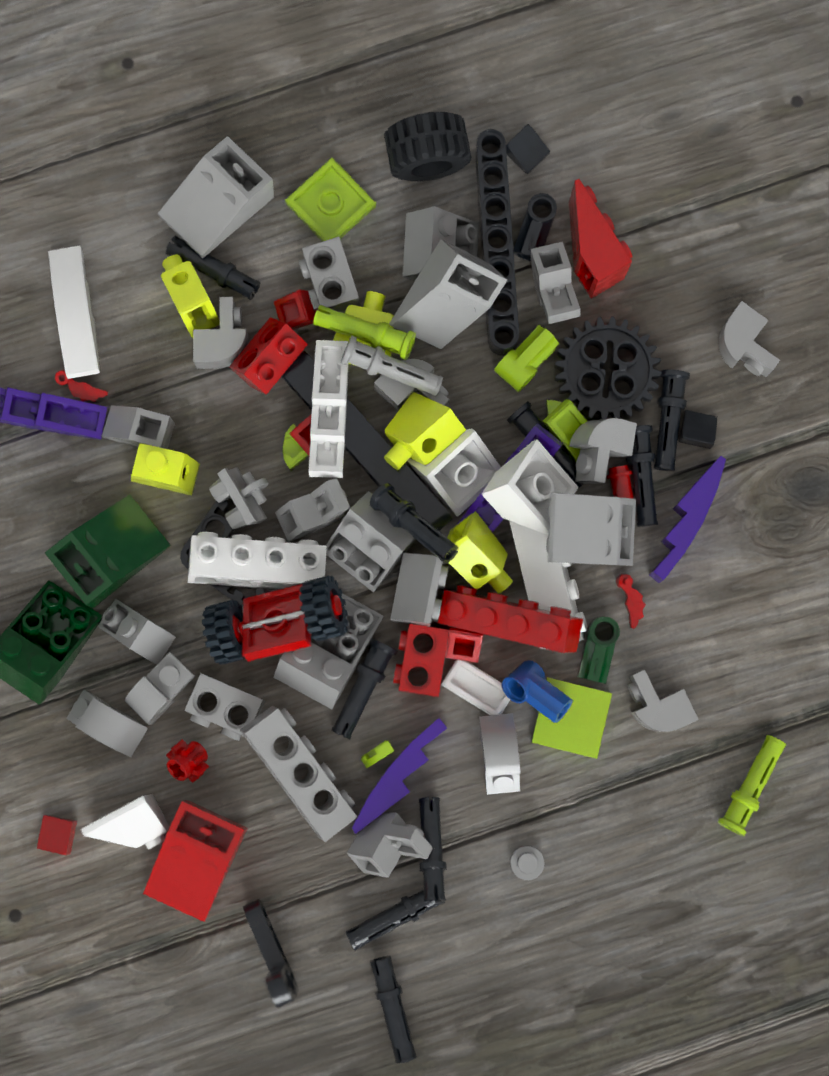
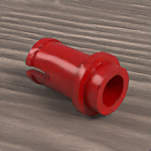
[606,465,634,499]

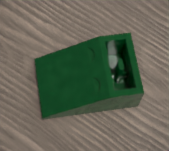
[45,495,171,608]
[0,580,103,705]

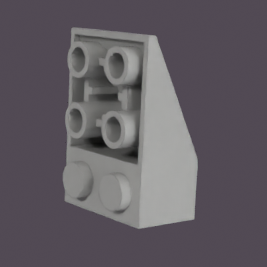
[158,136,274,258]
[389,239,507,349]
[546,493,636,566]
[273,594,384,709]

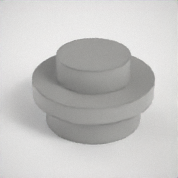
[510,846,544,880]

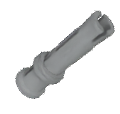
[340,335,443,397]

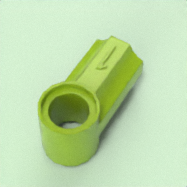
[494,325,559,393]

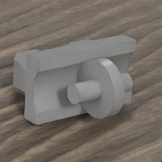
[209,467,269,529]

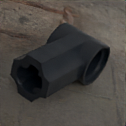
[513,193,557,262]

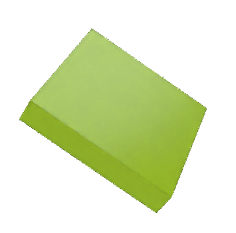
[285,158,376,242]
[531,677,612,759]

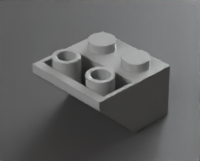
[403,206,479,281]
[326,491,415,592]
[390,553,448,627]

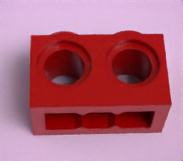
[229,317,308,395]
[393,624,449,698]

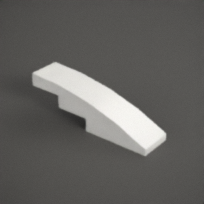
[48,245,100,379]
[309,340,349,478]

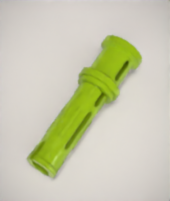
[313,305,416,360]
[717,735,786,837]

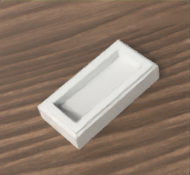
[441,659,510,715]

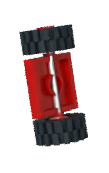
[202,575,348,665]

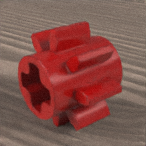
[166,739,209,783]

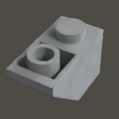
[102,405,175,449]
[97,599,176,665]

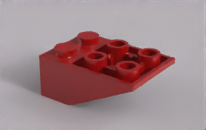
[569,179,632,299]
[143,800,248,922]

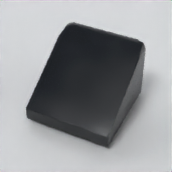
[506,124,550,175]
[678,410,718,449]

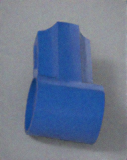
[502,660,573,723]

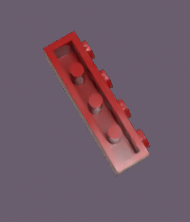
[438,585,583,653]

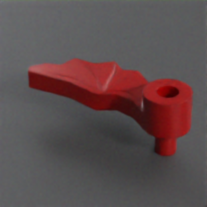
[55,370,108,402]
[616,574,646,629]

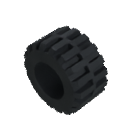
[384,112,472,181]

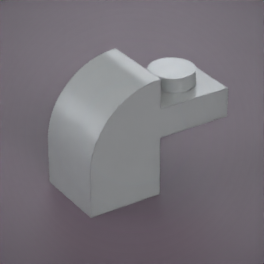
[531,241,580,324]
[193,297,249,369]
[718,301,780,377]
[374,359,449,411]
[569,418,637,484]
[275,478,351,542]
[124,652,195,725]
[627,670,699,732]
[66,690,148,757]
[479,713,520,795]
[347,812,433,878]

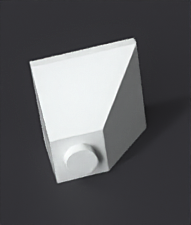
[407,428,501,517]
[482,440,578,534]
[81,794,170,850]

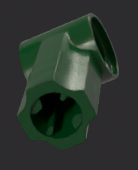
[577,616,620,684]

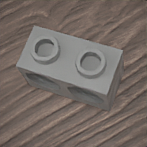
[298,237,360,312]
[184,673,265,741]

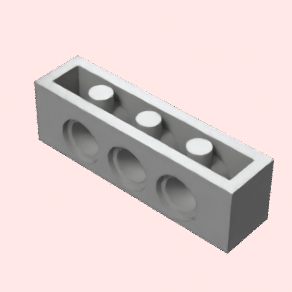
[240,706,357,842]

